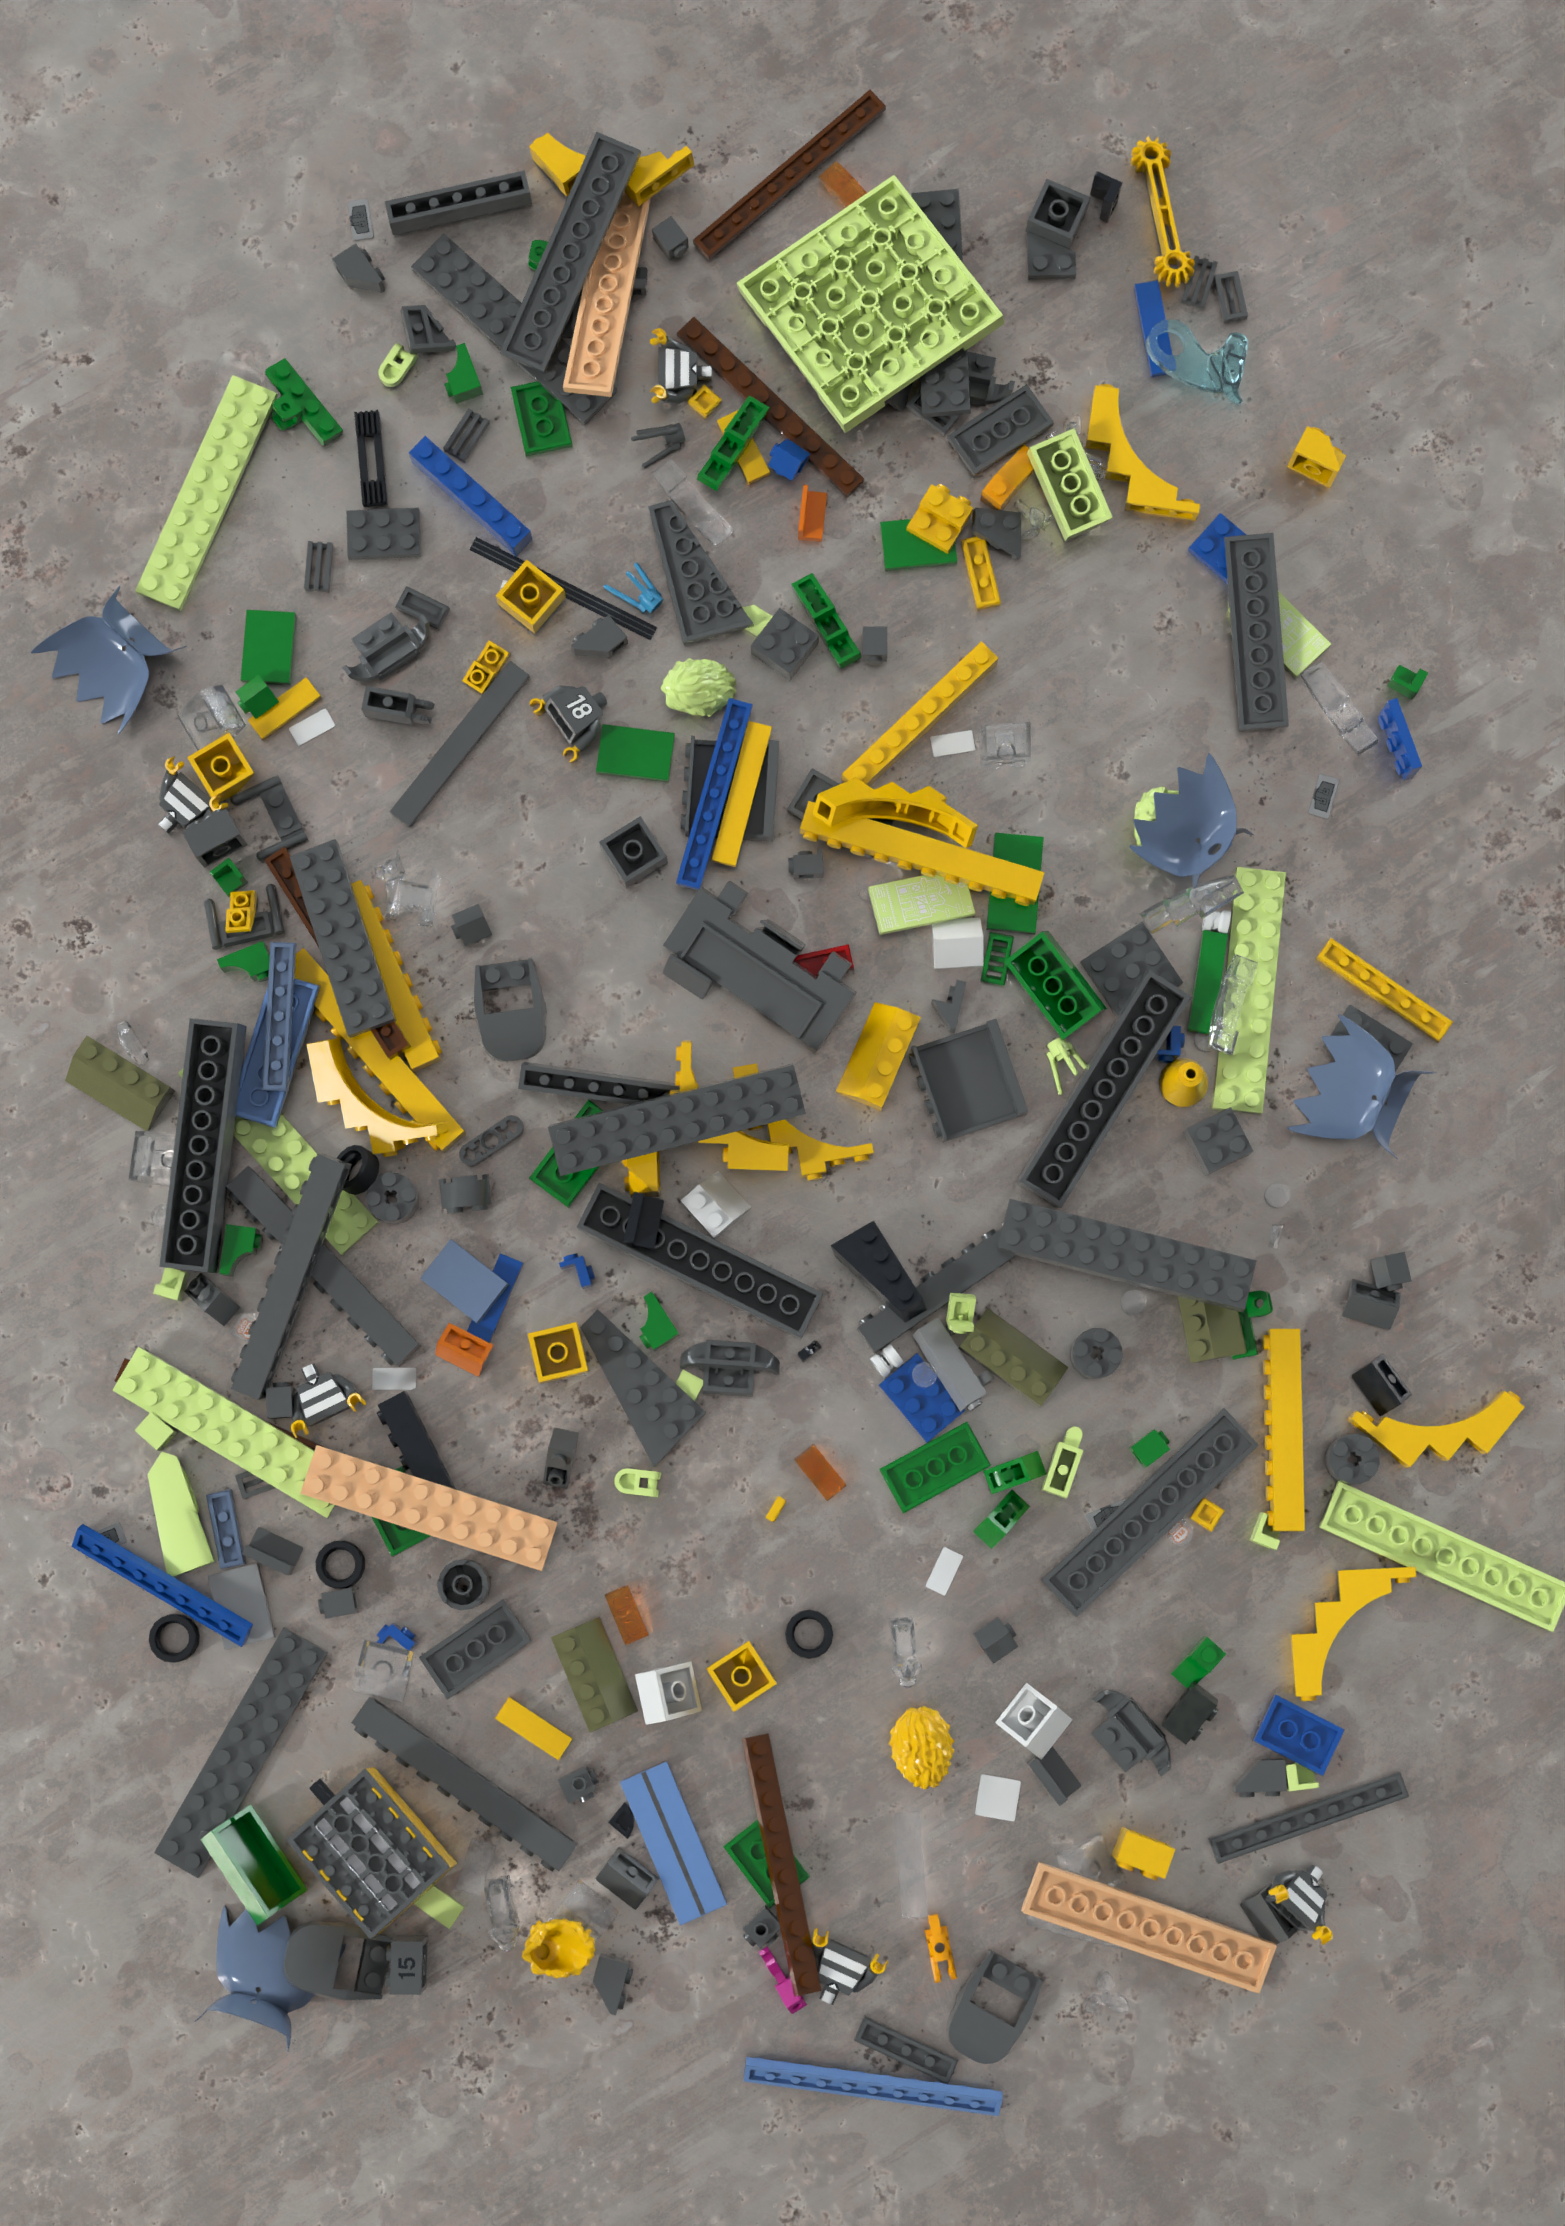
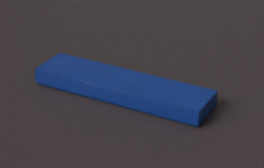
[1134,280,1176,377]
[467,1253,524,1343]

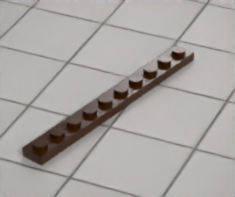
[693,90,886,260]
[677,317,864,498]
[264,847,411,1060]
[742,1734,821,1997]

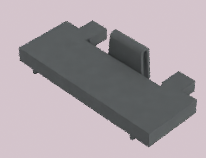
[663,881,857,1051]

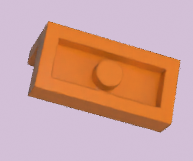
[798,485,827,542]
[435,1323,493,1377]

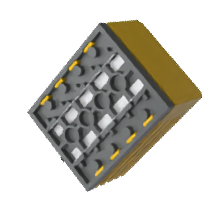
[286,1767,458,1940]

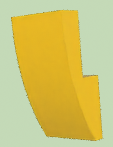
[462,640,511,694]
[225,890,257,933]

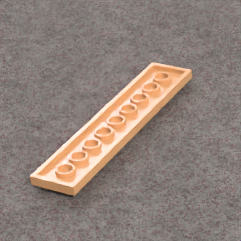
[563,192,651,397]
[300,1445,558,1571]
[1021,1862,1277,1994]

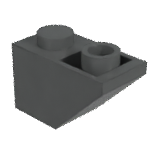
[332,243,385,293]
[571,615,628,658]
[184,1272,240,1326]
[543,1427,579,1489]
[1232,1758,1287,1797]
[593,1953,633,2016]

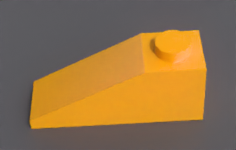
[980,444,1034,510]

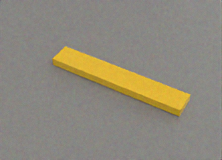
[712,721,772,867]
[1316,938,1453,1043]

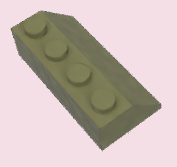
[65,1035,175,1132]
[1178,1296,1247,1363]
[958,1308,1068,1407]
[551,1617,638,1733]

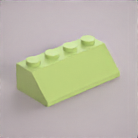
[1027,428,1113,541]

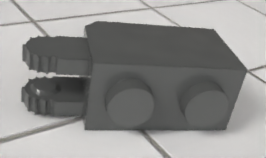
[361,686,435,725]

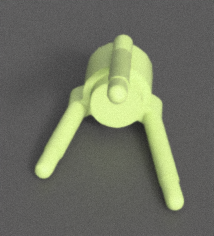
[1046,1037,1087,1095]

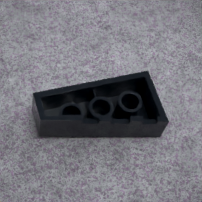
[831,1221,927,1322]

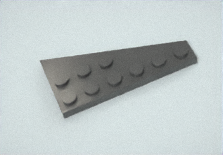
[648,500,754,645]
[580,1309,706,1467]

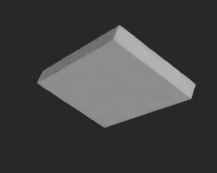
[208,1563,275,1650]

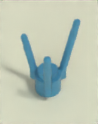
[604,562,664,614]

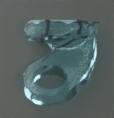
[1146,319,1248,405]

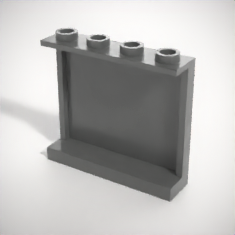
[681,736,779,842]
[908,1019,1028,1142]

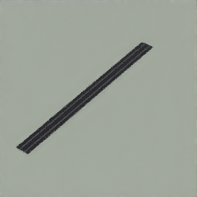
[469,537,657,640]

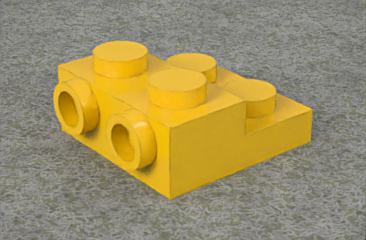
[906,484,973,554]

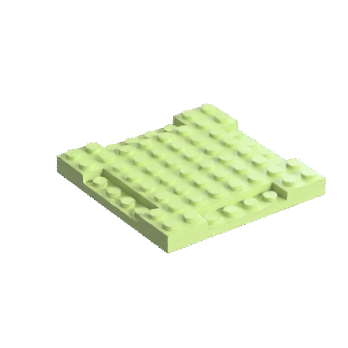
[737,175,1004,433]

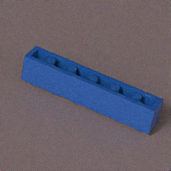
[409,436,533,557]

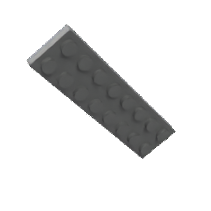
[1224,533,1289,731]
[290,839,397,1038]

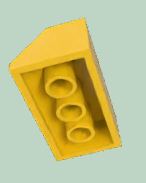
[836,1002,921,1111]

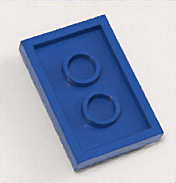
[1188,513,1246,584]
[1378,698,1422,781]
[879,1353,965,1443]
[1253,1695,1344,1776]

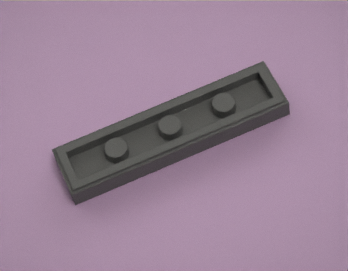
[854,2015,958,2084]

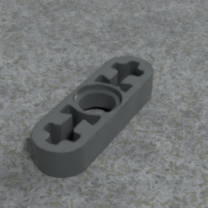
[459,1115,524,1167]

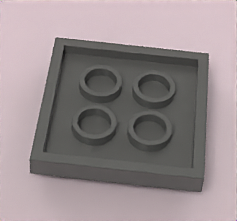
[1080,922,1183,1017]

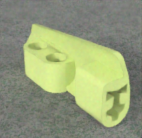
[147,1452,214,1577]

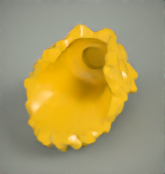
[889,1706,954,1790]
[522,1919,596,1979]

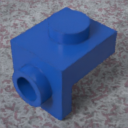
[1154,1026,1185,1063]
[559,1253,595,1289]
[376,1623,418,1651]

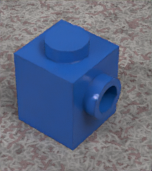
[768,439,811,481]

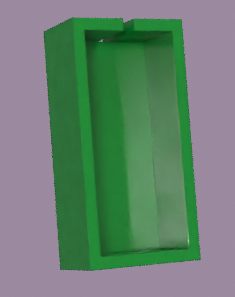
[200,1804,307,1926]

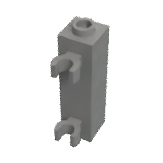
[912,1317,995,1412]

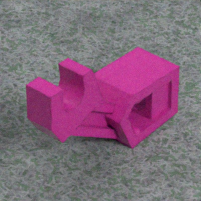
[759,1947,807,2014]

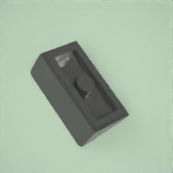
[663,954,712,999]

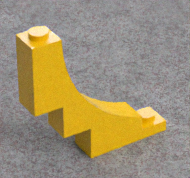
[529,132,695,207]
[1085,384,1200,521]
[1347,1391,1525,1468]
[1291,1567,1416,1701]

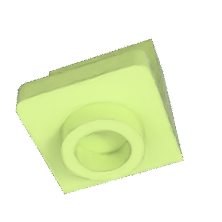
[946,1293,976,1334]

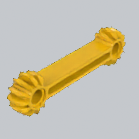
[1131,136,1195,288]

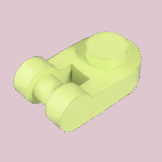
[378,343,418,387]
[614,1468,661,1497]

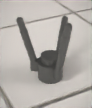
[631,423,685,468]

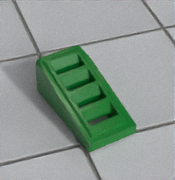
[980,932,1014,986]

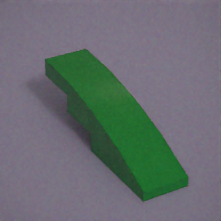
[697,396,770,491]
[791,573,862,669]
[1187,930,1228,1035]

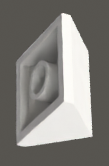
[931,917,984,969]

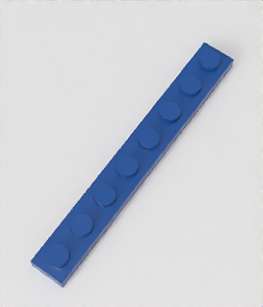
[676,698,753,890]
[71,1524,253,1647]

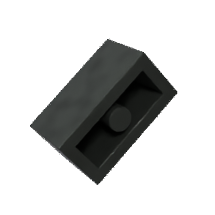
[1162,1681,1218,1745]

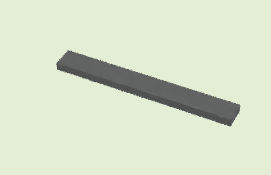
[390,661,530,827]
[1208,1772,1409,1864]

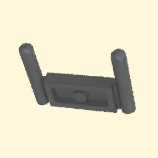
[230,775,308,861]
[204,884,284,950]

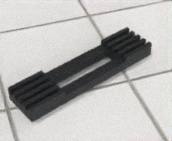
[354,410,387,507]

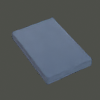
[420,1239,509,1324]

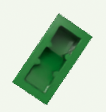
[444,343,483,404]
[217,941,270,982]
[219,1224,263,1277]
[639,1292,679,1351]
[983,1451,1047,1494]
[973,1489,1030,1549]
[1170,1636,1226,1689]

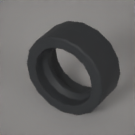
[336,1145,379,1195]
[316,1541,365,1589]
[785,1610,833,1659]
[149,1614,200,1663]

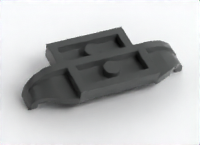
[968,352,1015,407]
[342,612,430,681]
[680,1340,780,1397]
[1091,1690,1171,1776]

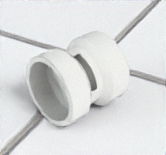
[1202,907,1231,934]
[869,1343,904,1378]

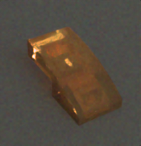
[818,161,867,207]
[794,1444,847,1501]
[605,1585,649,1645]

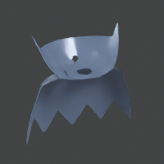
[31,585,187,734]
[1129,753,1254,905]
[1288,1014,1436,1159]
[195,1905,346,2052]

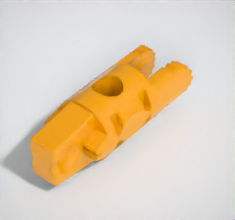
[924,1913,958,1983]

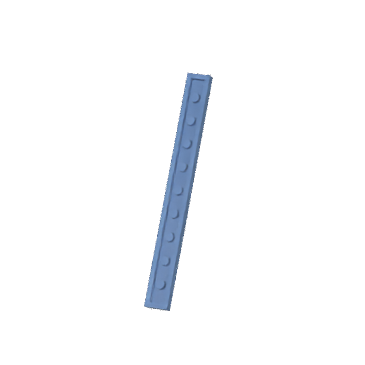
[743,2057,1003,2116]

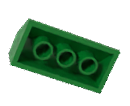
[1004,931,1107,1040]

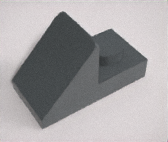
[931,980,966,1033]

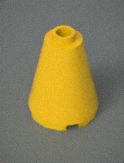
[1159,1058,1208,1107]

